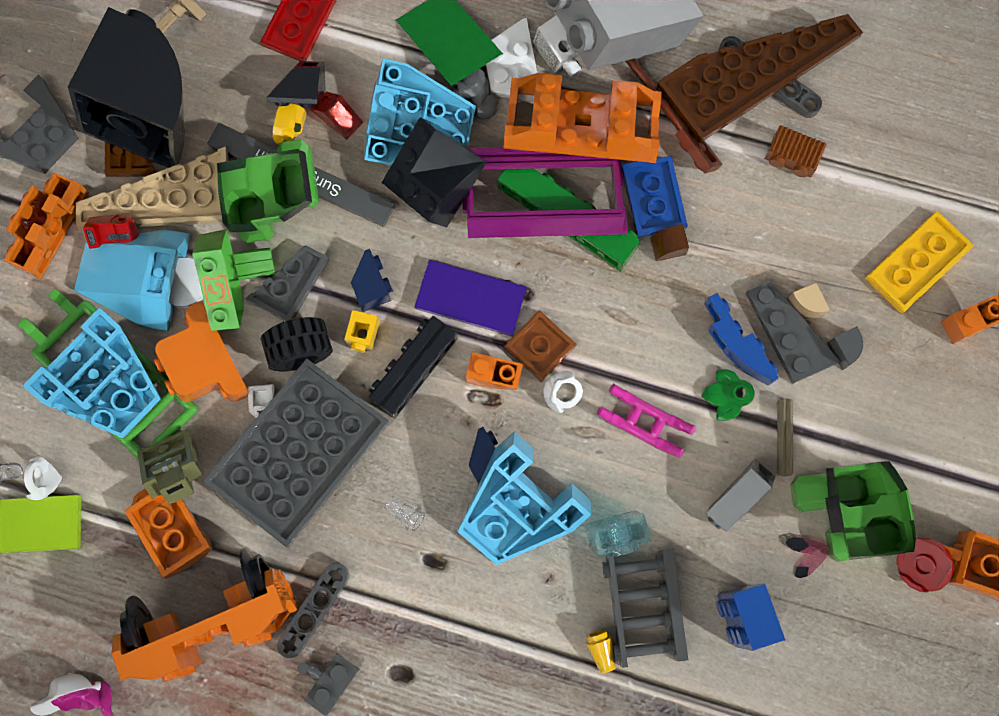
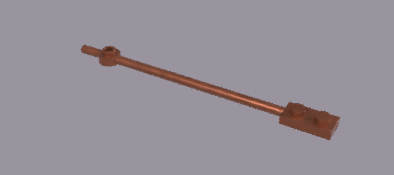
[625,58,723,174]

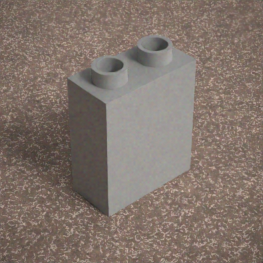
[544,0,703,71]

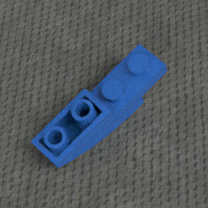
[704,293,779,386]

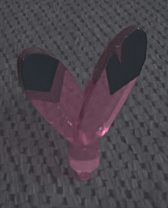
[786,537,830,578]

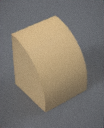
[787,283,830,319]

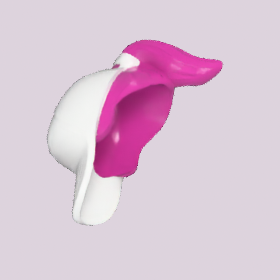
[29,673,114,716]

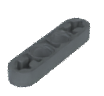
[277,563,349,658]

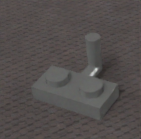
[298,653,360,716]

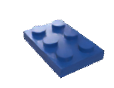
[622,156,688,238]

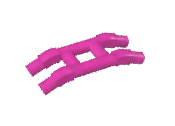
[597,383,696,458]

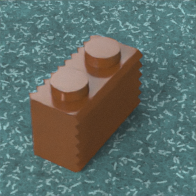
[764,125,827,178]

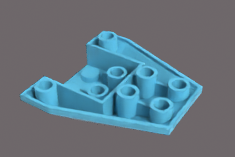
[364,58,476,165]
[74,230,191,332]

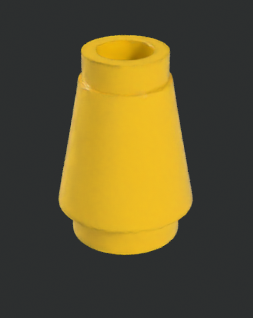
[586,629,616,673]

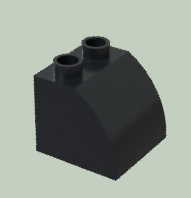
[68,7,185,168]

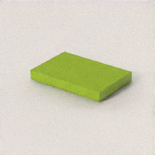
[0,495,82,554]

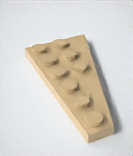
[76,147,228,230]

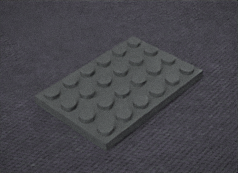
[203,359,389,548]

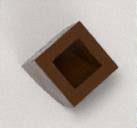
[650,224,689,261]

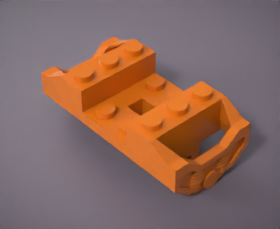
[504,73,661,163]

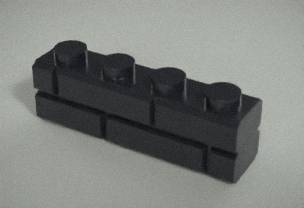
[369,316,458,419]

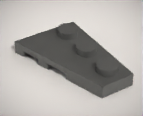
[245,245,329,321]

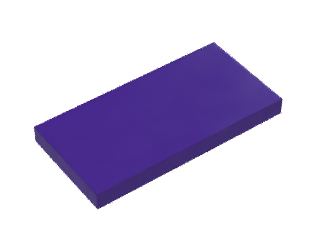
[414,260,527,337]

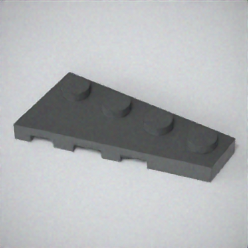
[746,281,841,384]

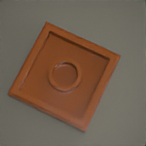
[504,310,577,383]

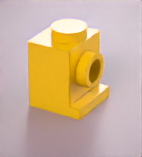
[344,310,380,353]

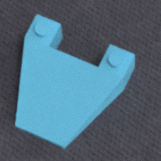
[458,431,592,565]

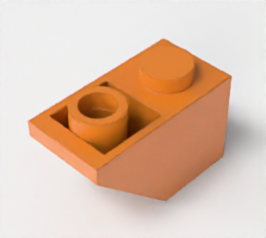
[941,294,999,344]
[466,352,523,390]

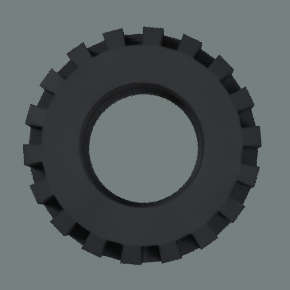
[260,317,333,372]

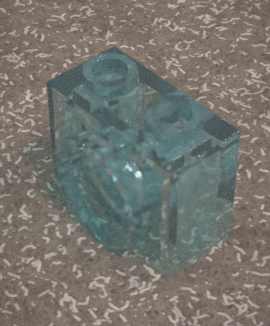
[585,510,651,557]

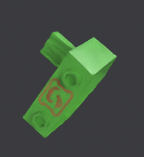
[192,229,275,331]

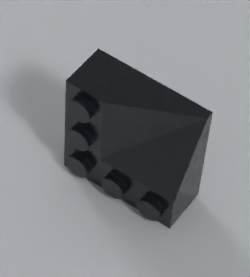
[381,117,487,228]

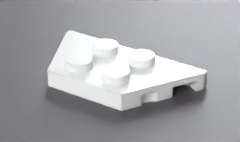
[486,18,537,104]

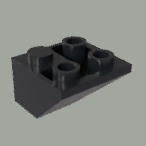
[266,61,326,107]

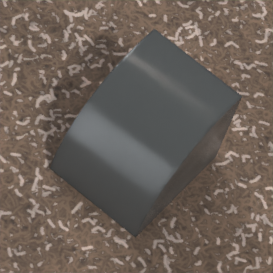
[827,326,863,370]

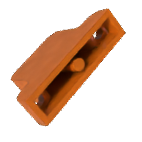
[153,300,248,402]

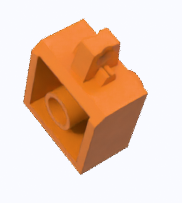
[944,530,999,601]

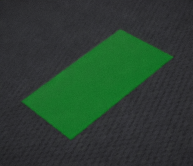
[396,0,503,86]

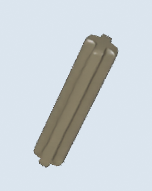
[777,398,793,476]

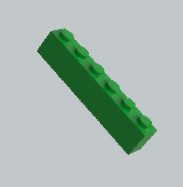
[498,169,640,272]

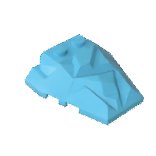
[23,308,161,438]

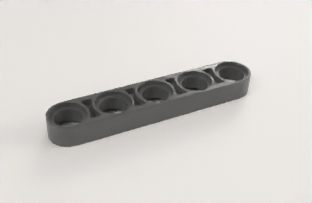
[718,36,822,118]

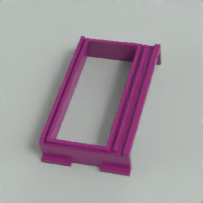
[462,147,628,238]

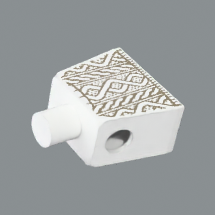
[532,15,582,78]

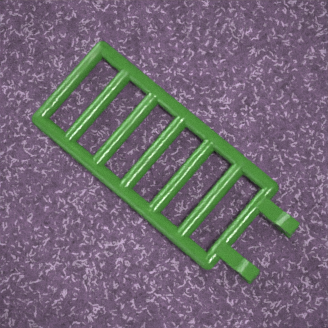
[17,288,198,459]

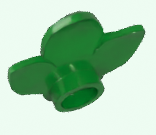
[701,369,755,421]

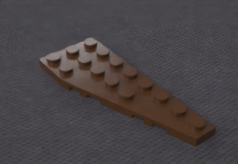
[657,14,863,143]

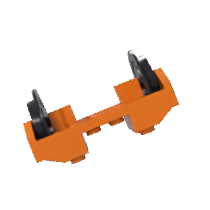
[111,548,299,682]

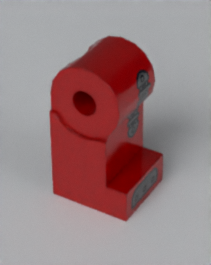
[83,214,139,249]

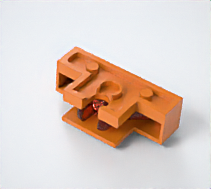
[4,172,89,280]

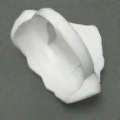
[543,371,583,413]
[24,456,62,500]

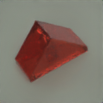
[310,91,363,140]

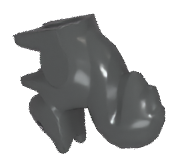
[449,69,498,120]

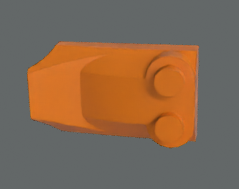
[124,489,212,579]

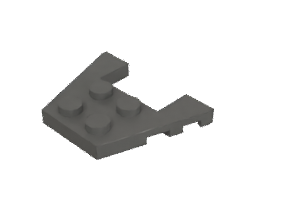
[0,75,79,174]

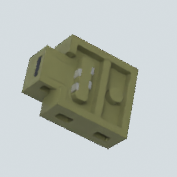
[137,429,203,505]

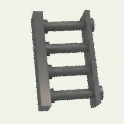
[602,549,689,668]

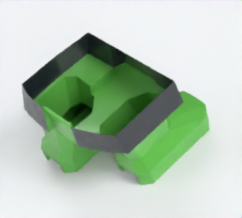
[217,140,319,245]
[790,461,916,562]

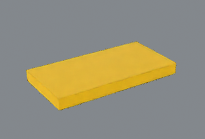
[865,210,974,314]

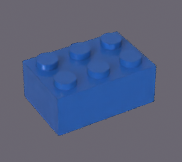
[716,584,785,651]

